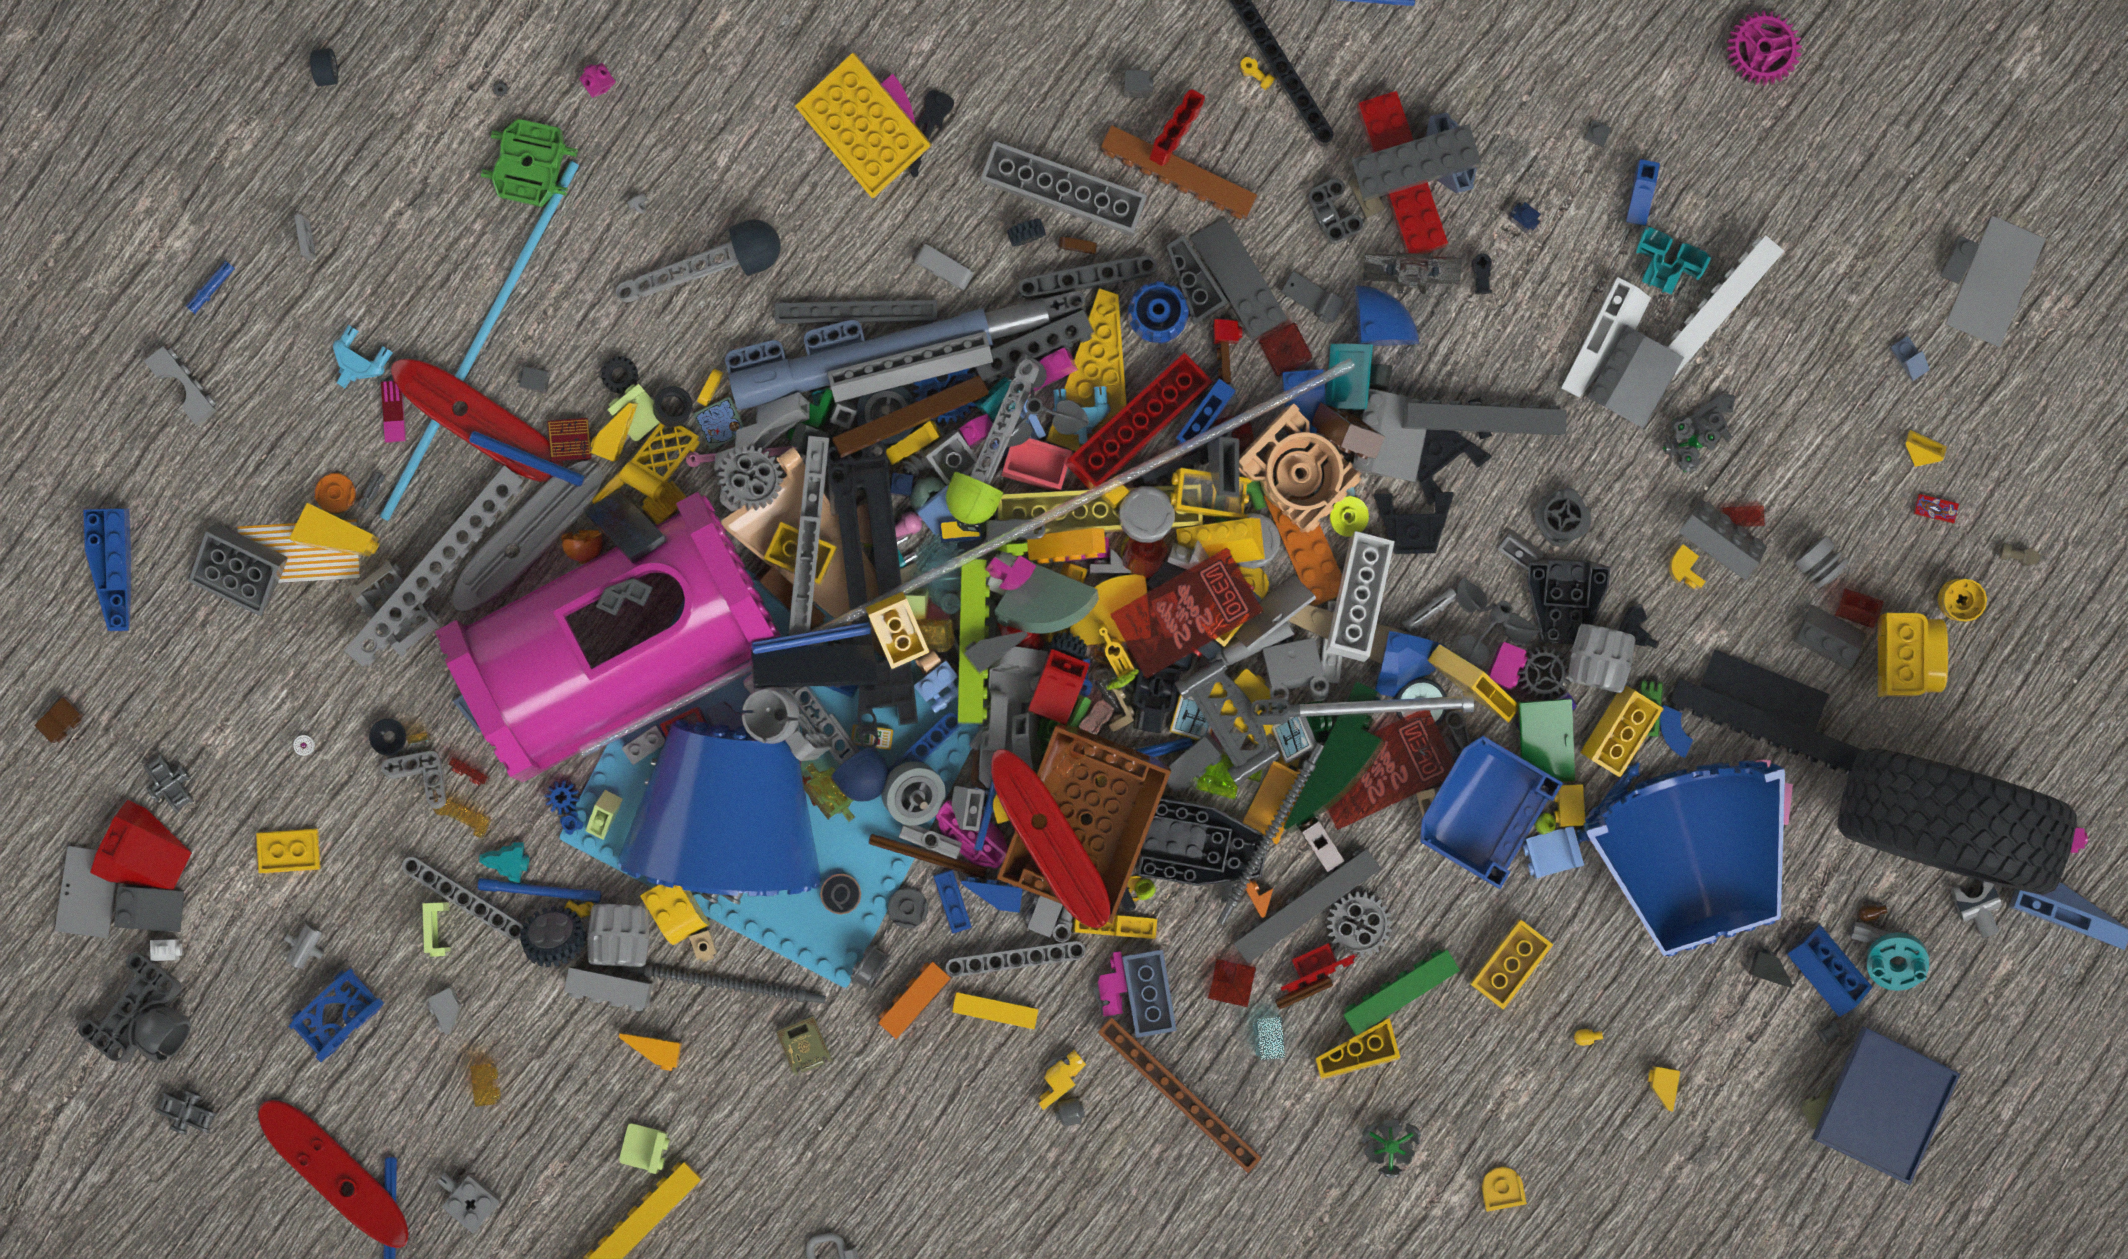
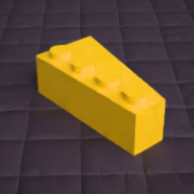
[1315,1018,1400,1080]

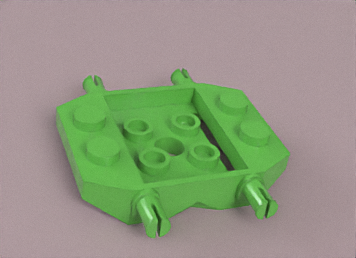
[481,119,578,207]

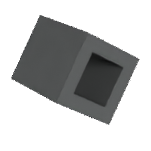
[518,367,551,394]

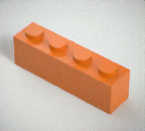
[878,961,951,1039]

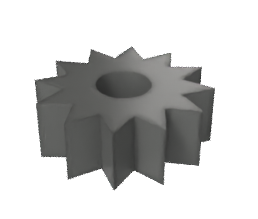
[493,81,509,98]

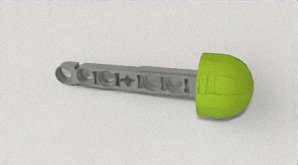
[946,359,1039,524]

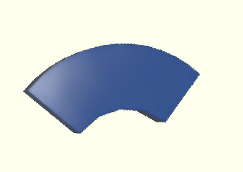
[1660,705,1693,758]

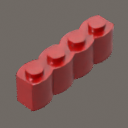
[1149,89,1205,166]

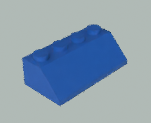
[1787,925,1873,1017]

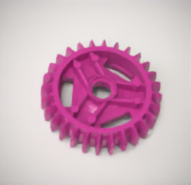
[1726,10,1802,86]

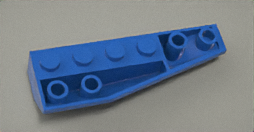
[83,508,131,631]

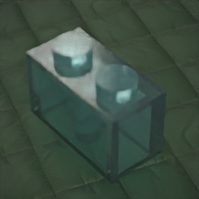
[1253,1016,1285,1060]

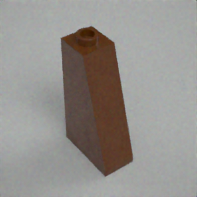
[753,565,826,631]

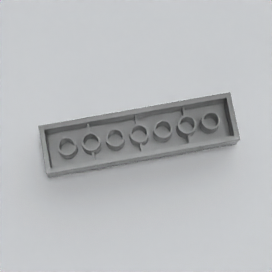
[981,141,1147,237]

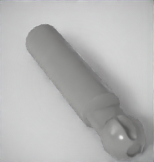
[1199,620,1295,669]

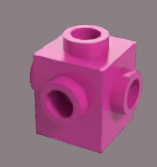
[579,63,616,98]

